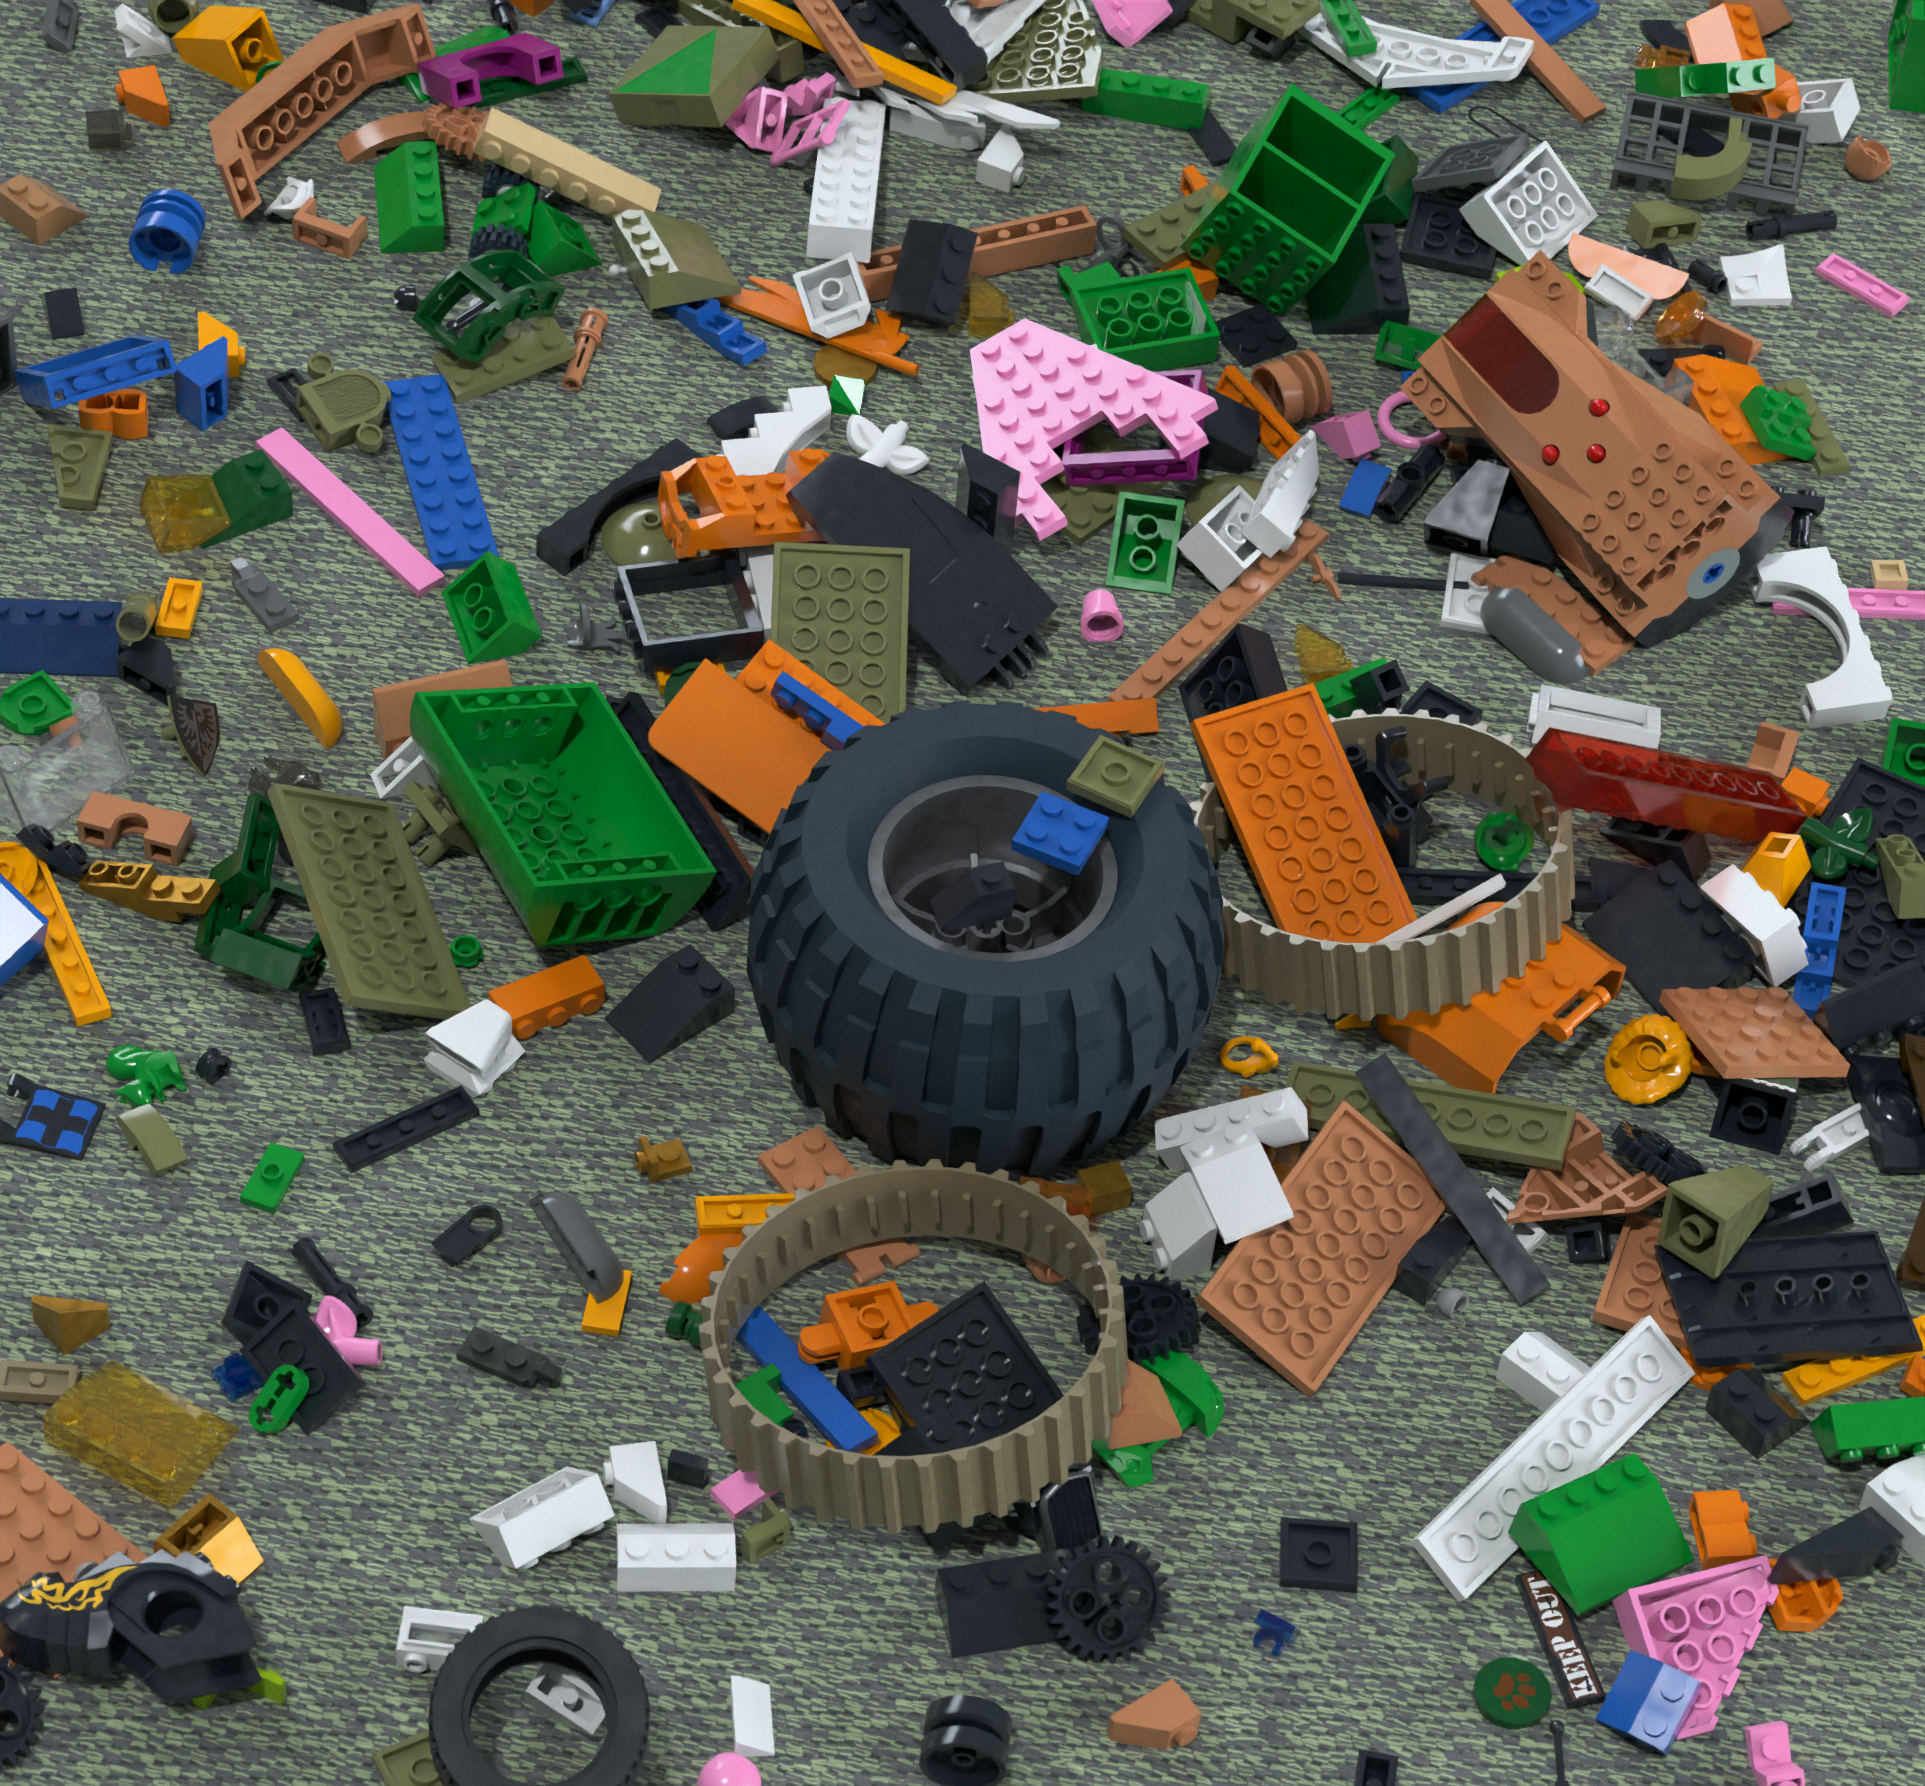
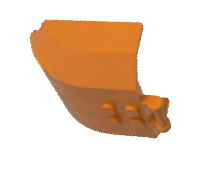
[1376,902,1626,1094]

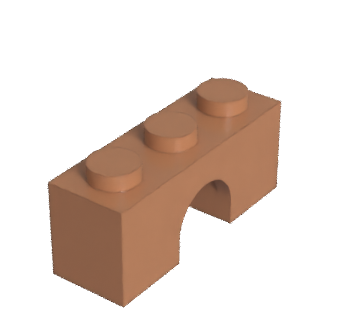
[77,791,193,867]

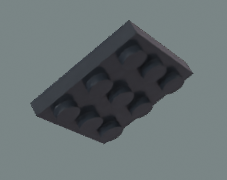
[1400,192,1497,280]

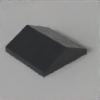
[221,1260,312,1345]

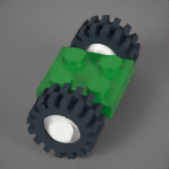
[468,162,540,260]

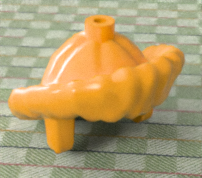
[1603,1014,1692,1105]

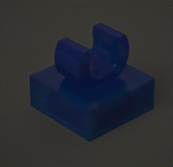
[211,1352,264,1403]
[1253,1608,1301,1657]

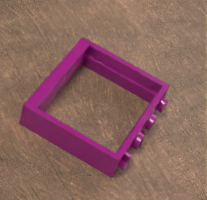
[1062,369,1208,486]

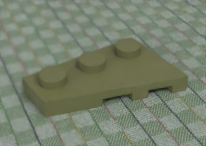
[47,424,113,510]

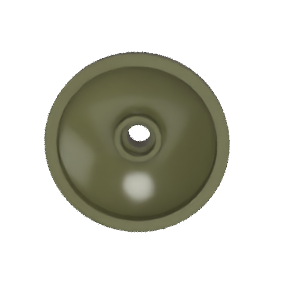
[1186,474,1263,527]
[601,501,698,566]

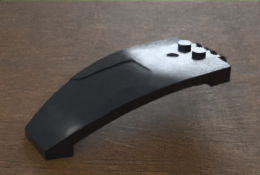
[785,452,1058,695]

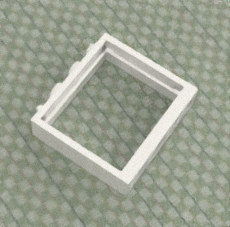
[1527,684,1661,767]

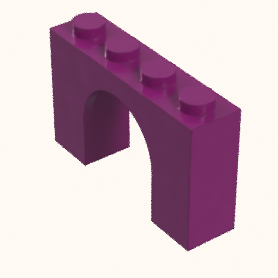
[417,32,564,108]

